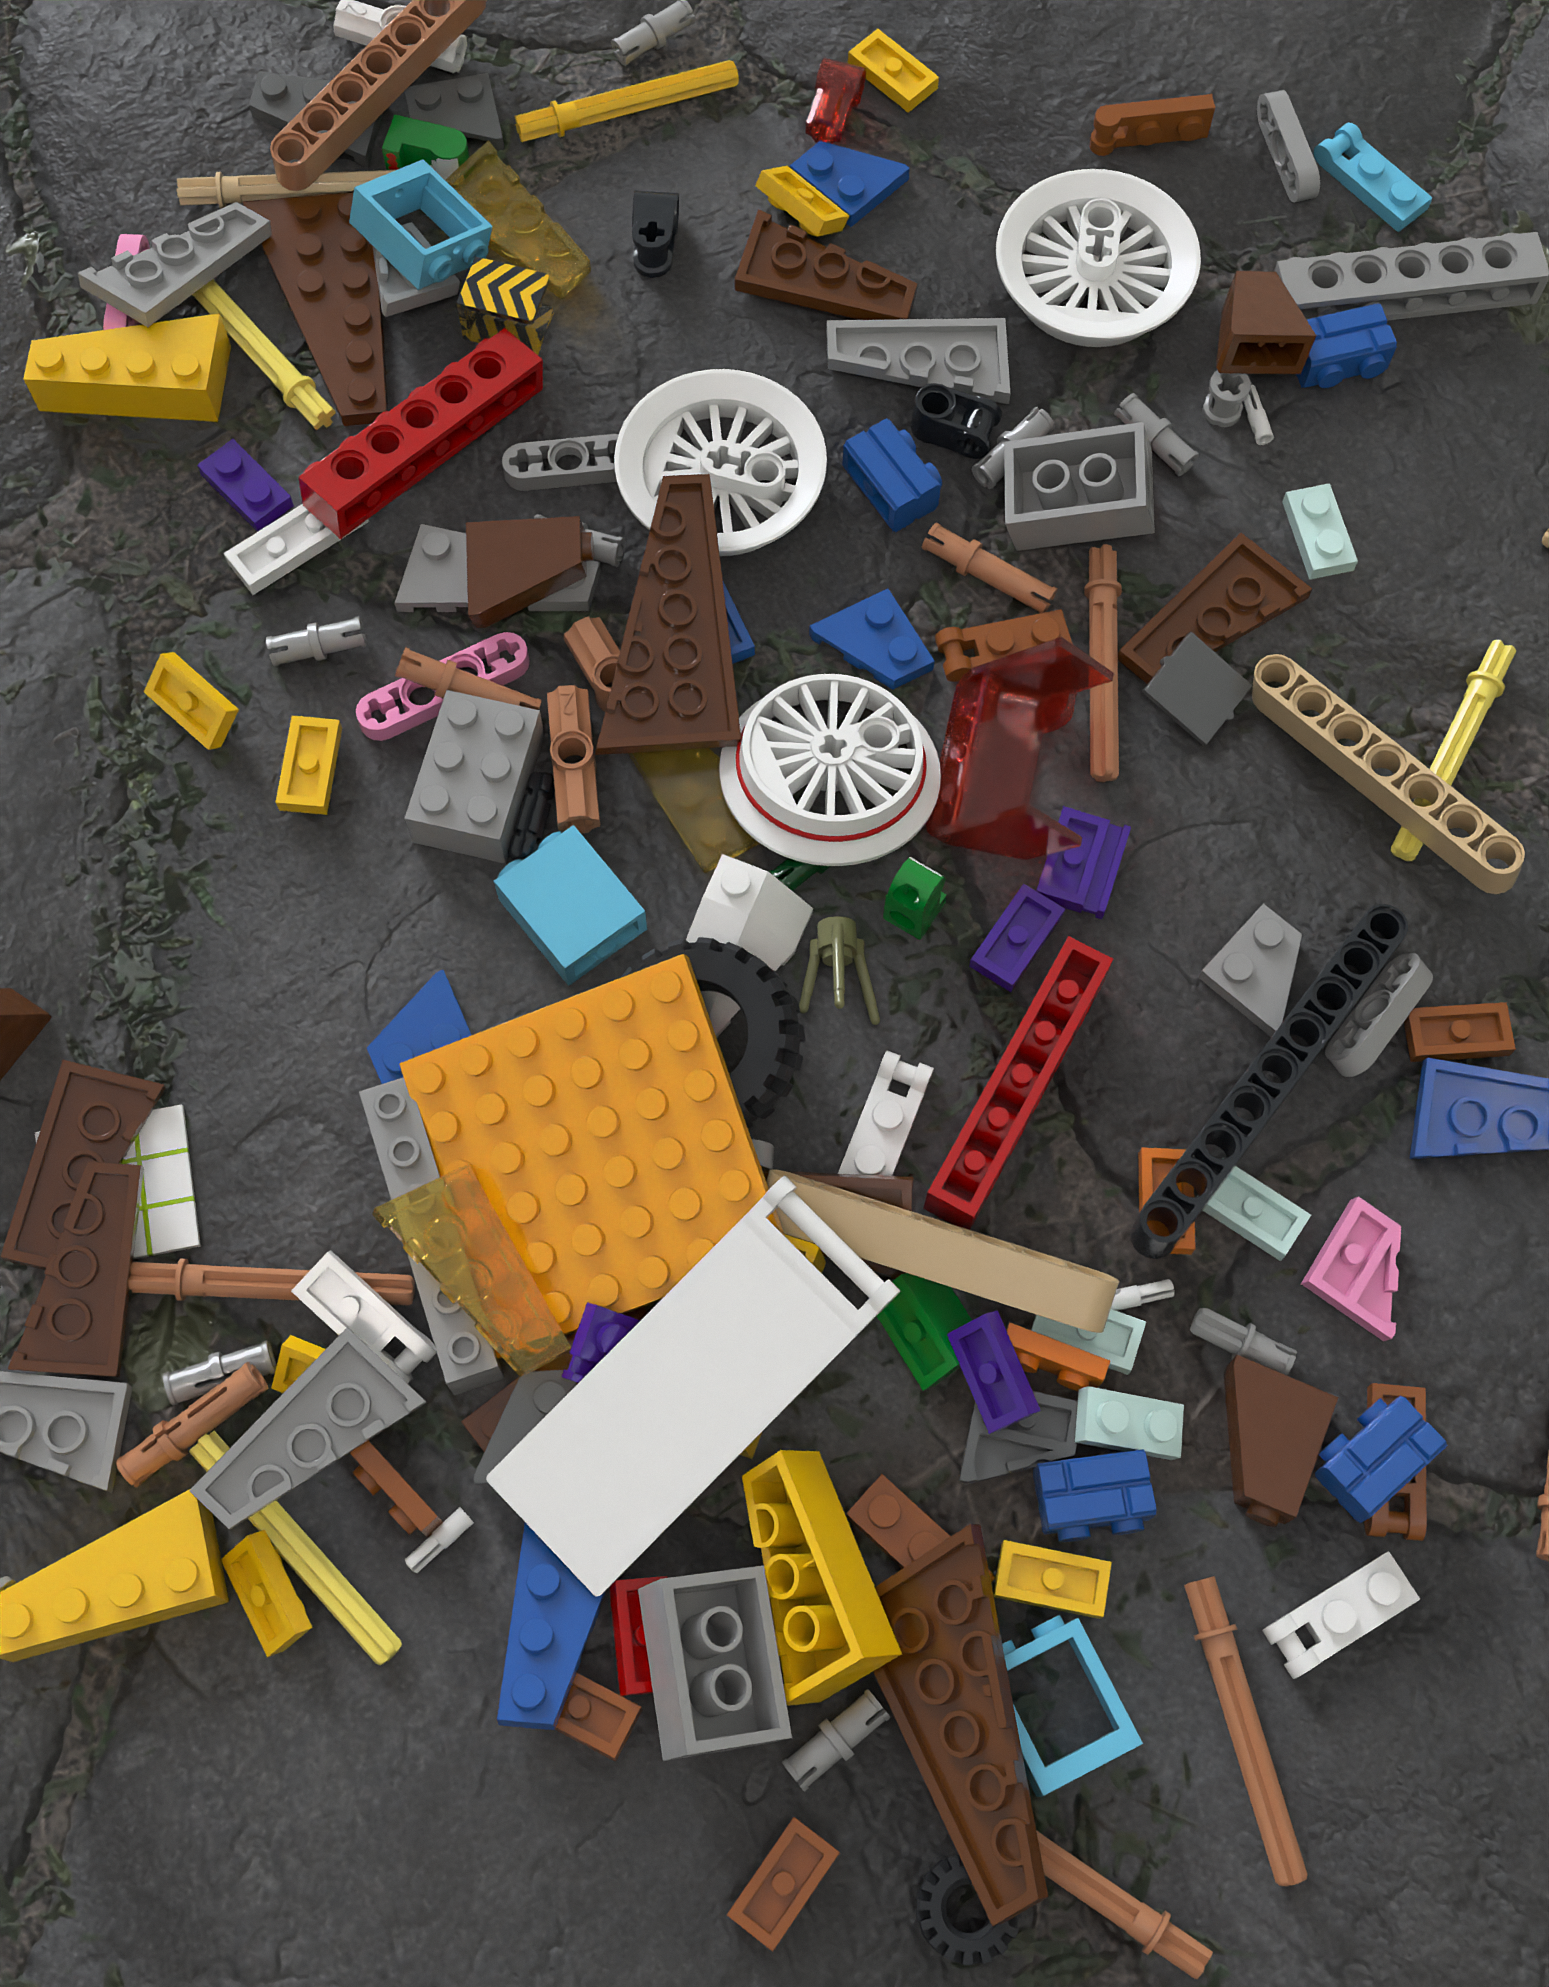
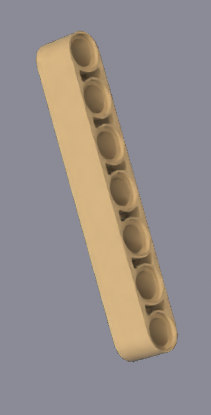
[1252,654,1525,894]
[766,1169,1119,1333]

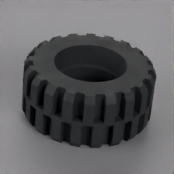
[620,937,805,1129]

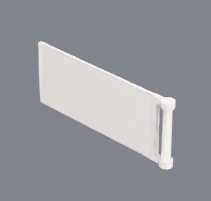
[486,1176,900,1596]

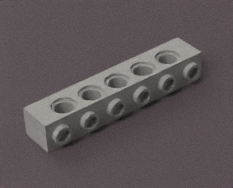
[1274,232,1549,321]
[359,1077,505,1396]

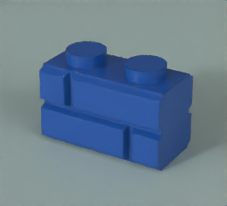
[1296,303,1397,388]
[842,418,942,532]
[1314,1396,1448,1523]
[1033,1449,1156,1542]

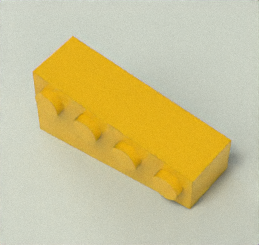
[23,313,231,422]
[742,1450,902,1706]
[0,1489,229,1662]

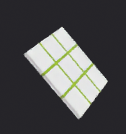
[35,1104,201,1259]

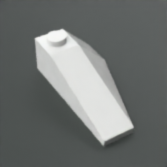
[686,854,813,1038]

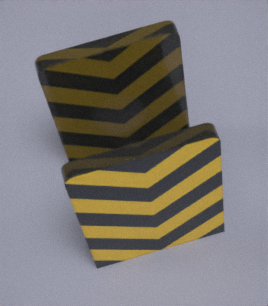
[457,256,554,355]

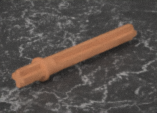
[1084,544,1122,783]
[128,1258,415,1305]
[1184,1576,1308,1887]
[1036,1831,1213,1979]

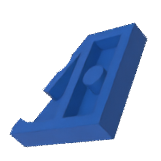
[790,141,910,227]
[809,588,935,690]
[367,970,471,1084]

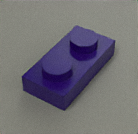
[197,439,294,532]
[969,883,1065,992]
[947,1311,1041,1434]

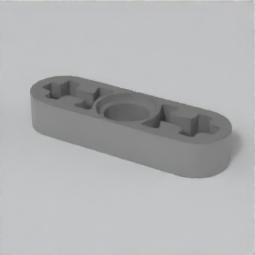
[1257,90,1320,202]
[502,434,619,491]
[1325,953,1433,1077]

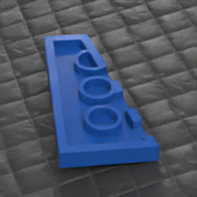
[1410,1058,1549,1159]
[497,1522,606,1730]

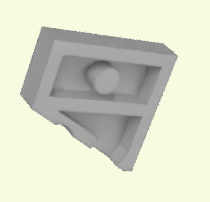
[372,222,460,317]
[1198,903,1302,1037]

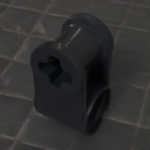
[632,190,679,278]
[910,383,1002,459]

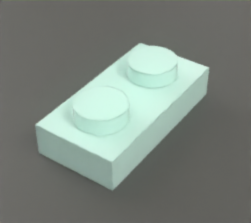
[1282,483,1358,580]
[1197,1158,1311,1261]
[1031,1309,1146,1375]
[1075,1386,1184,1460]

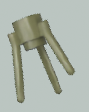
[799,916,880,1025]

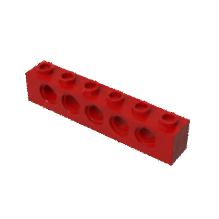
[298,328,543,539]
[923,936,1114,1230]

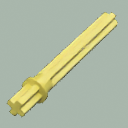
[192,279,336,430]
[1391,640,1516,862]
[189,1431,402,1665]

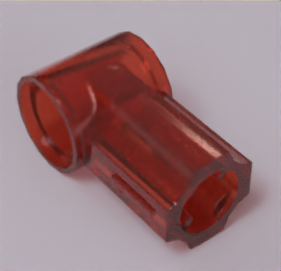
[805,58,866,144]

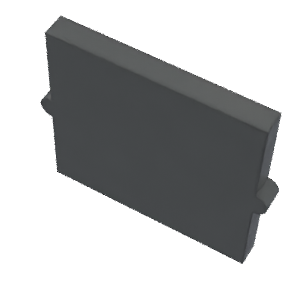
[1142,632,1252,746]

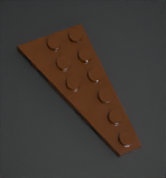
[242,192,388,426]
[595,474,741,755]
[873,1524,1048,1926]

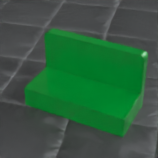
[877,1273,972,1391]

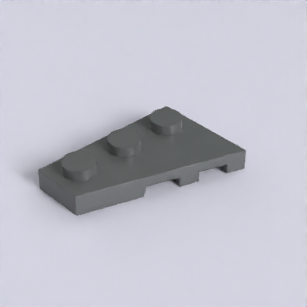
[249,71,383,168]

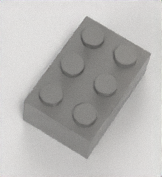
[1004,422,1155,551]
[405,690,545,864]
[638,1565,792,1761]

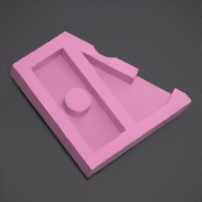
[1301,1196,1401,1341]

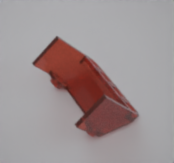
[926,637,1114,860]

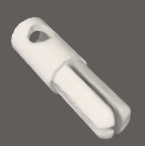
[1243,385,1274,445]
[1111,1279,1174,1311]
[405,1507,474,1573]

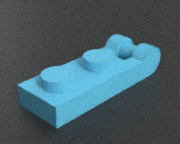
[1314,122,1432,232]

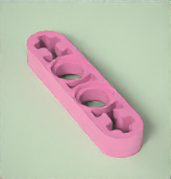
[356,632,530,741]

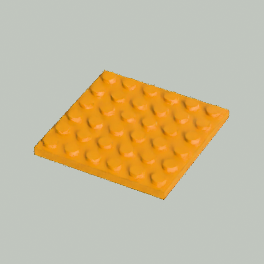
[399,954,785,1359]

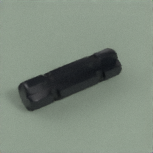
[508,771,555,861]

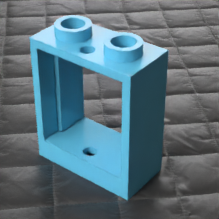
[349,159,493,290]
[1002,1615,1143,1797]

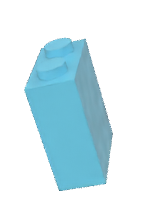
[494,825,647,986]

